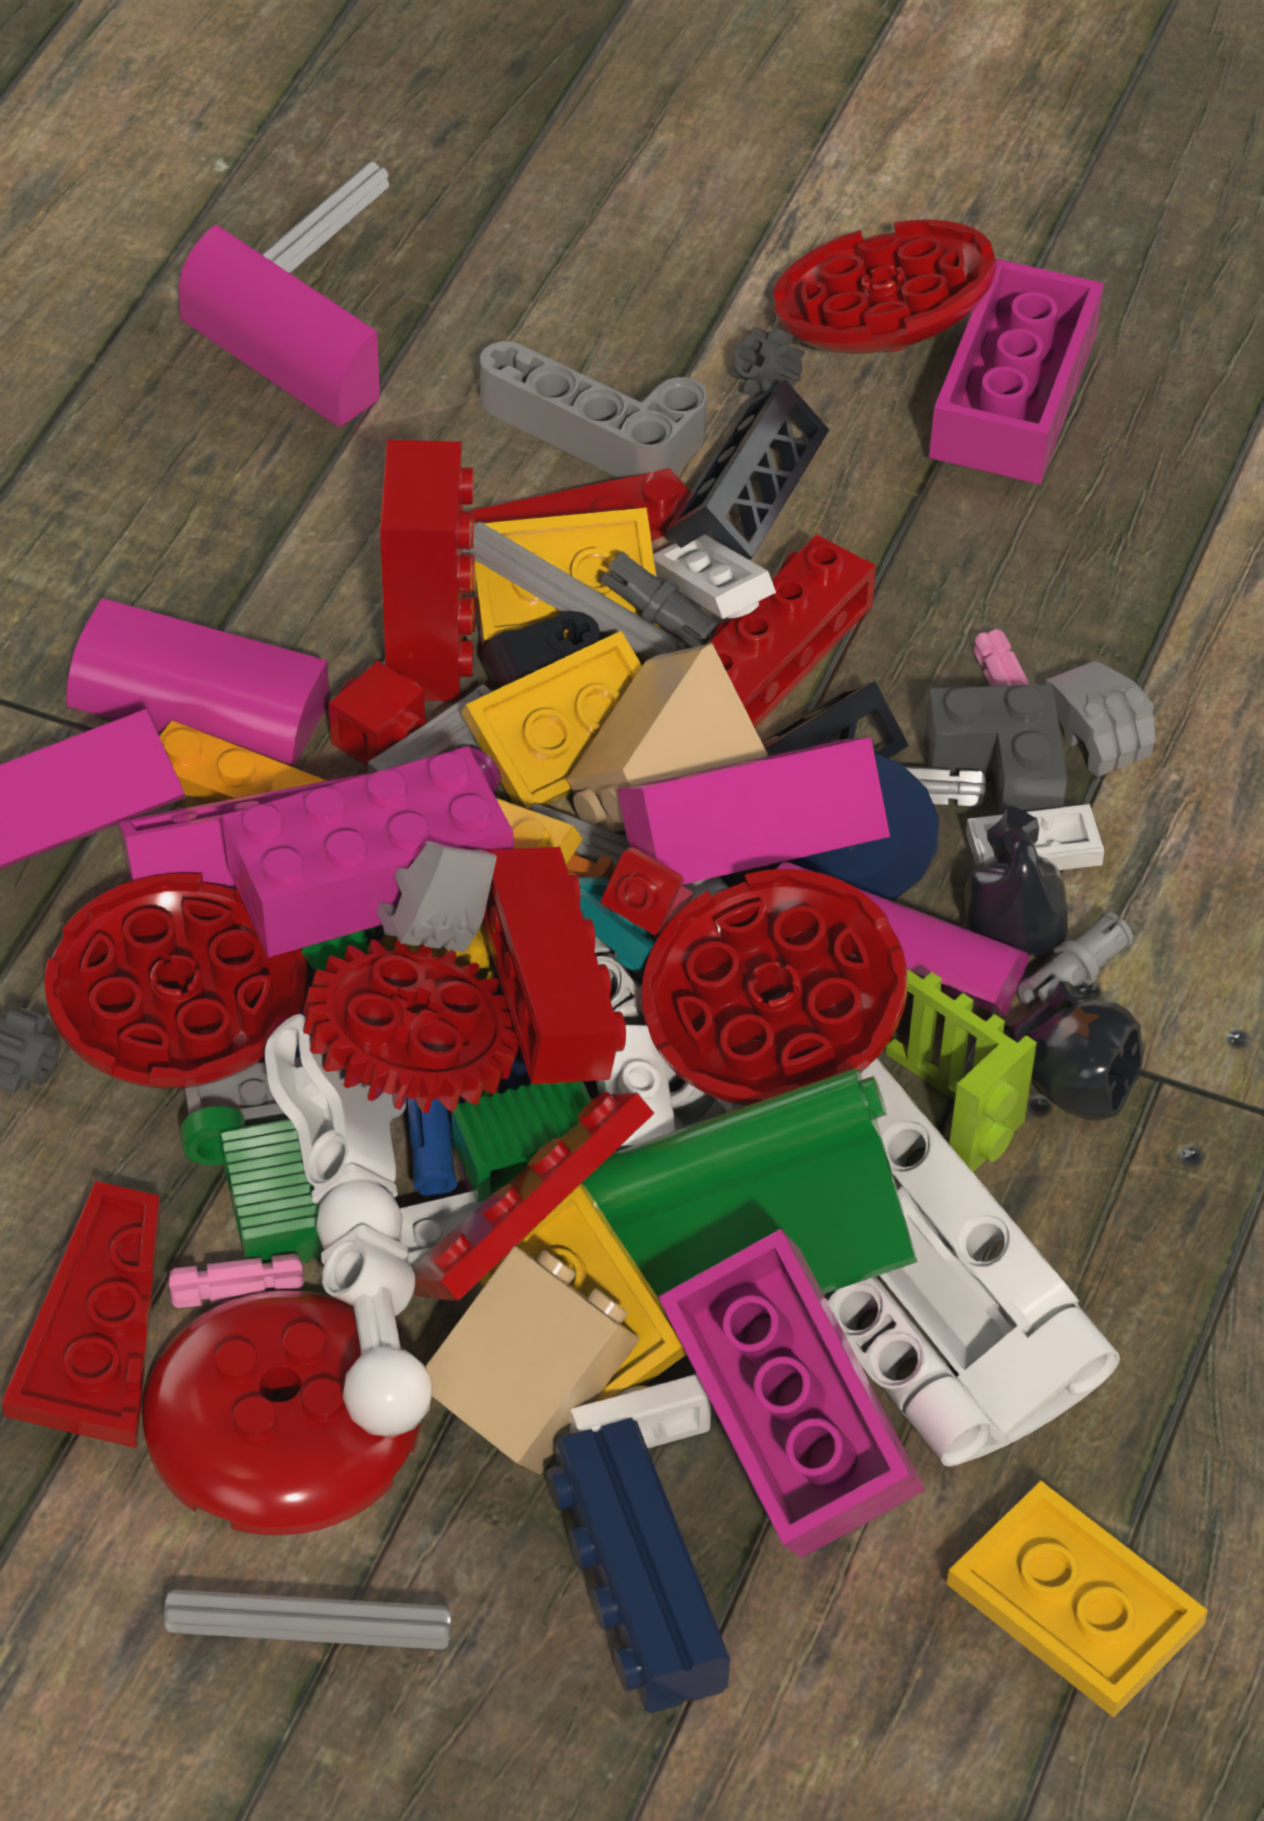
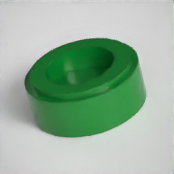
[180,1106,247,1166]

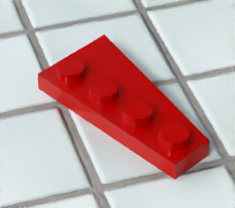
[470,468,690,541]
[411,1092,655,1301]
[1,1181,161,1449]

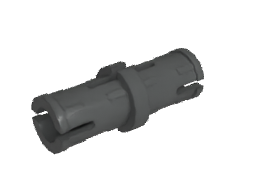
[600,551,720,648]

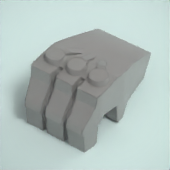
[1046,661,1156,777]
[377,841,497,952]

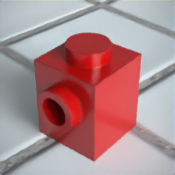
[329,660,426,767]

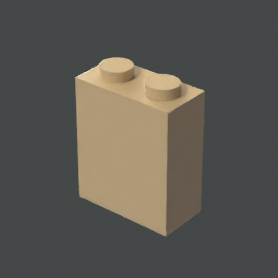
[425,1246,640,1475]

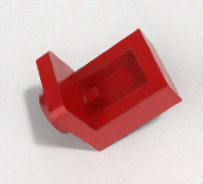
[600,847,694,936]

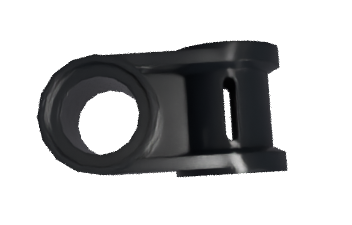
[481,611,600,689]

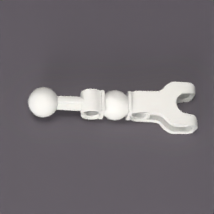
[265,1014,433,1437]

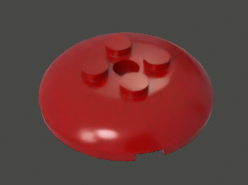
[773,220,996,354]
[642,869,908,1106]
[44,873,307,1089]
[142,1290,421,1535]

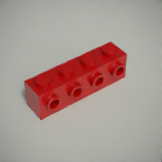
[708,534,876,728]
[482,847,626,1084]

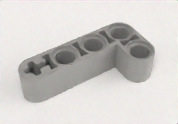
[480,341,707,479]

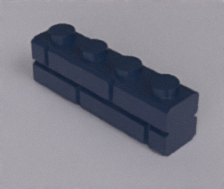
[546,1418,730,1714]

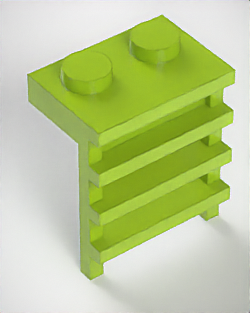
[886,969,1037,1172]

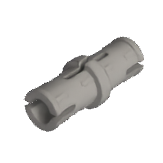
[1018,912,1133,1013]

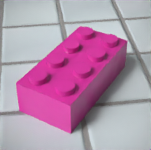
[929,258,1104,485]
[222,746,514,958]
[658,1229,926,1558]

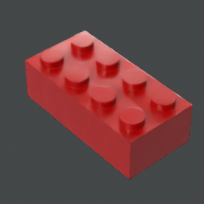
[380,440,476,702]

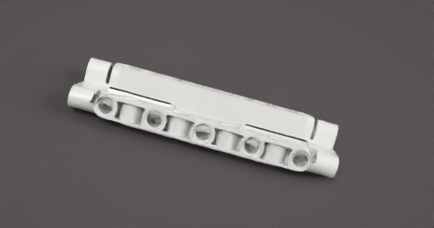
[594,876,1120,1467]

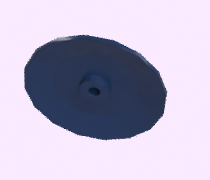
[769,753,939,901]

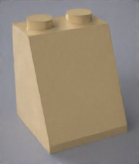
[567,643,768,832]

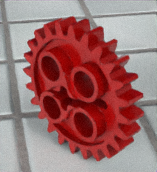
[303,939,519,1113]

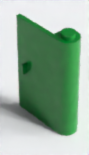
[581,1068,918,1299]

